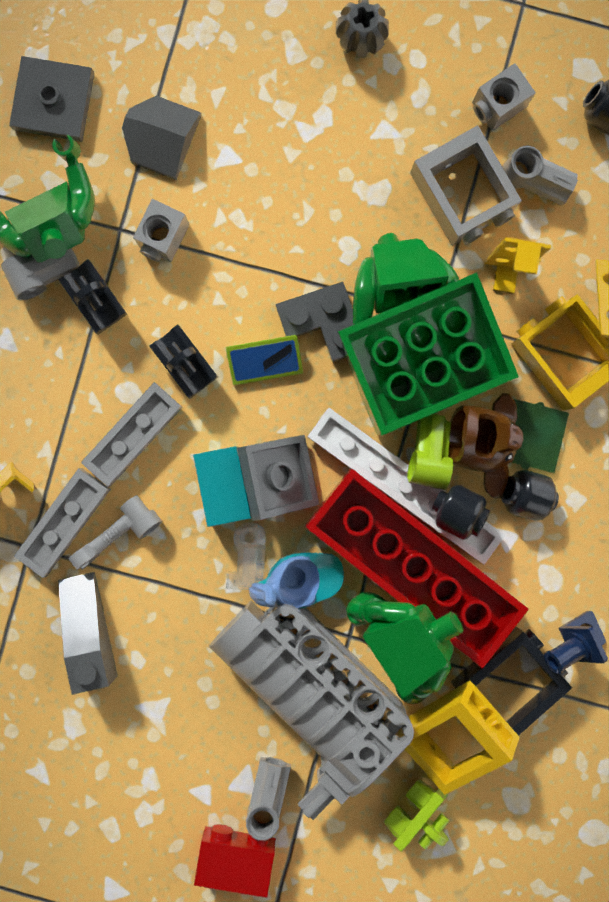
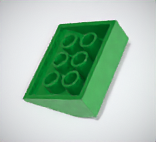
[338,272,519,436]

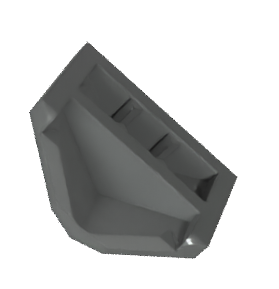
[122,96,202,180]

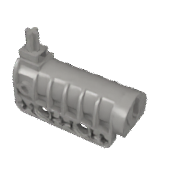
[209,600,414,820]

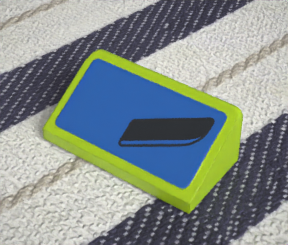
[226,335,303,386]

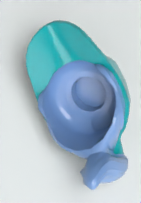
[249,552,344,609]

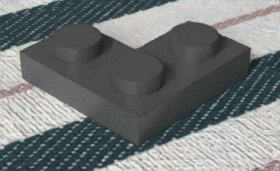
[275,282,354,362]

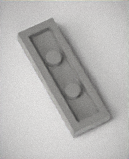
[81,382,183,487]
[14,468,111,578]

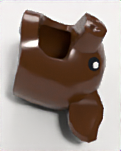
[448,393,523,499]

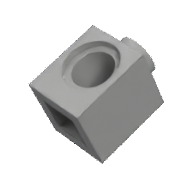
[472,63,536,131]
[133,199,190,262]

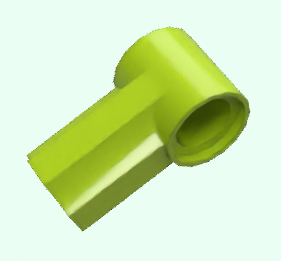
[407,414,453,490]

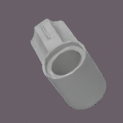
[502,145,578,206]
[1,248,79,301]
[246,757,291,840]

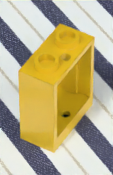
[511,294,609,411]
[398,680,520,795]

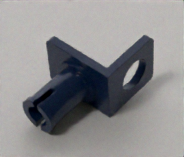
[544,611,608,674]

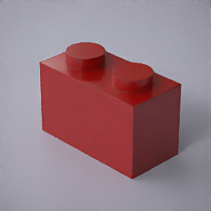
[194,824,276,898]

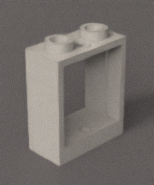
[410,125,522,246]

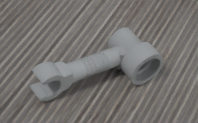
[68,495,162,570]

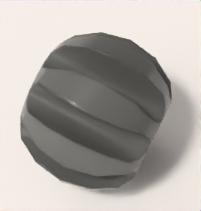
[336,0,389,58]

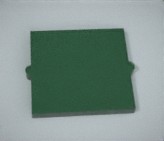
[511,399,569,473]

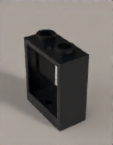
[451,627,572,736]

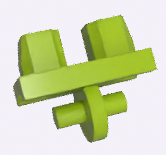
[384,779,450,852]

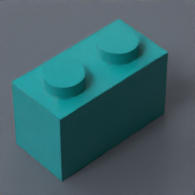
[193,446,252,527]

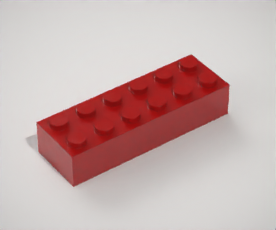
[305,468,529,668]

